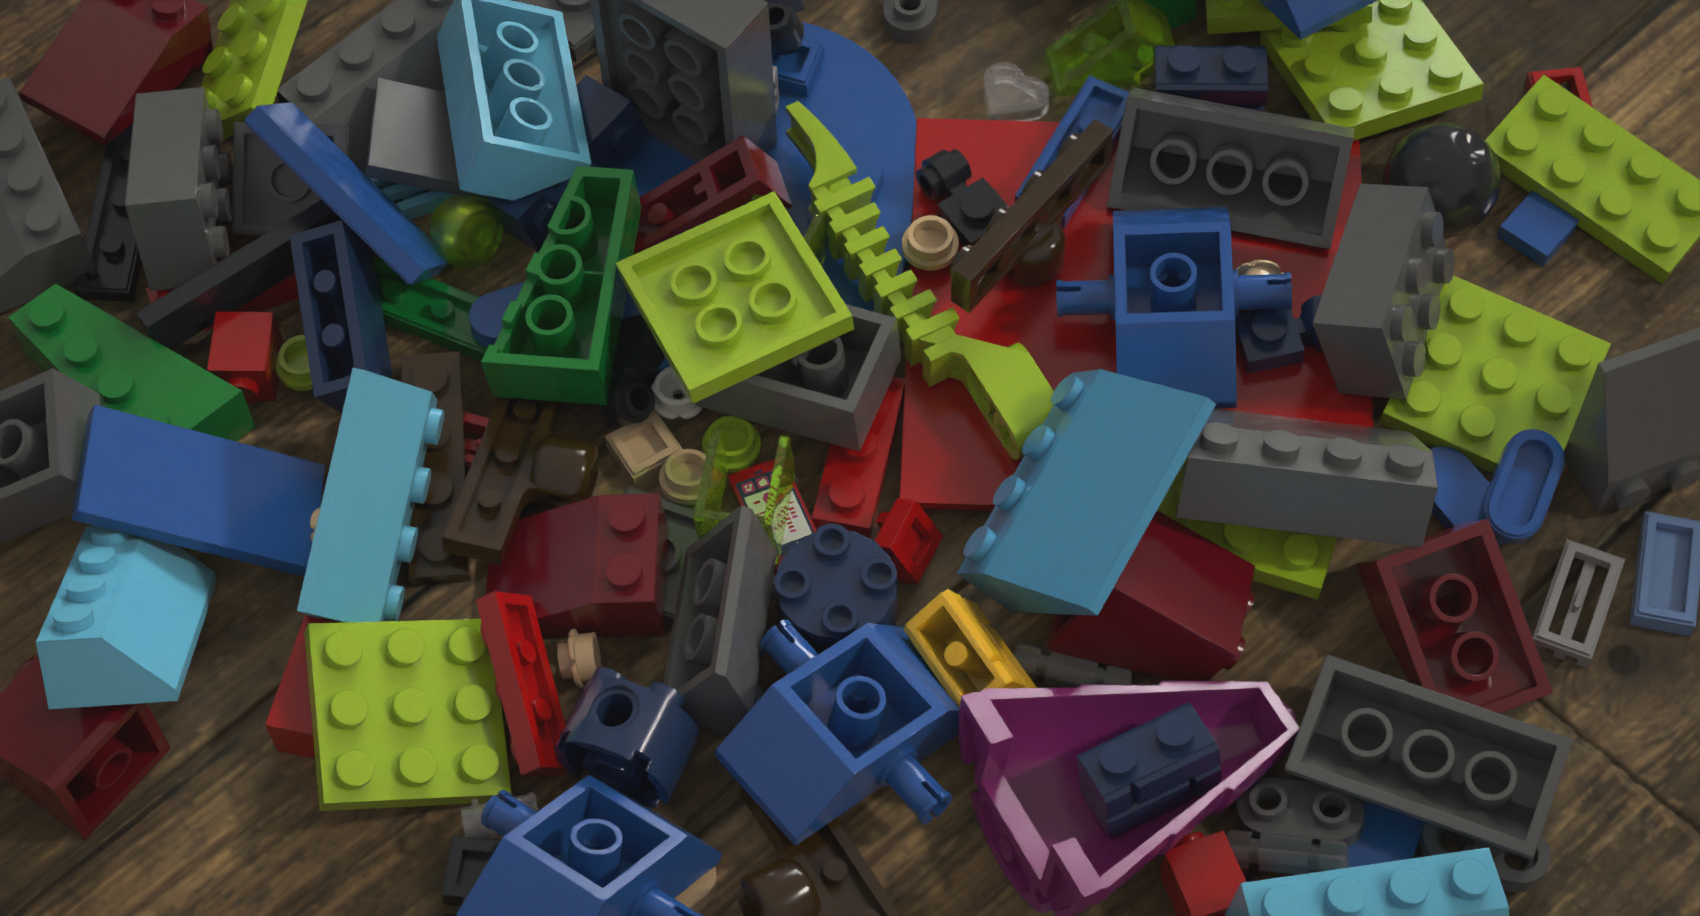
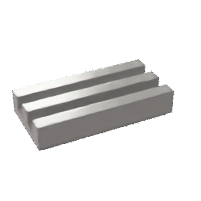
[1532,539,1625,669]

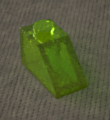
[1044,0,1175,97]

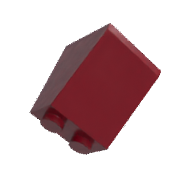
[1047,511,1255,681]
[0,655,171,840]

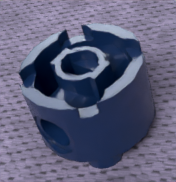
[774,524,897,654]
[554,667,700,808]

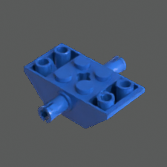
[1056,207,1292,408]
[715,619,959,846]
[456,775,722,916]

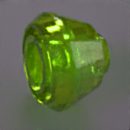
[430,195,503,269]

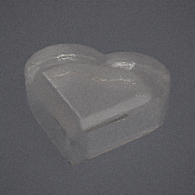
[983,62,1049,121]

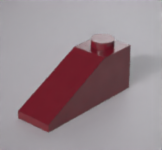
[633,135,793,255]

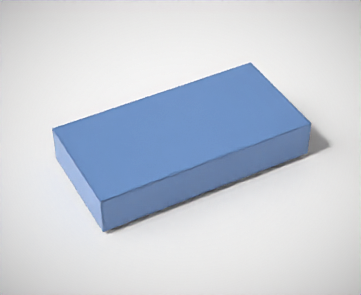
[1629,511,1700,637]

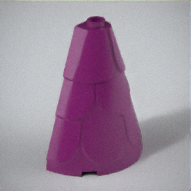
[959,681,1300,916]

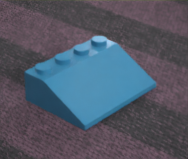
[957,369,1216,616]

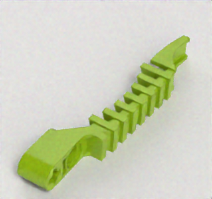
[786,101,1054,460]

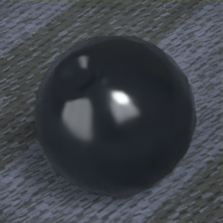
[1383,122,1501,238]

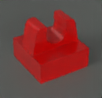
[874,498,943,584]

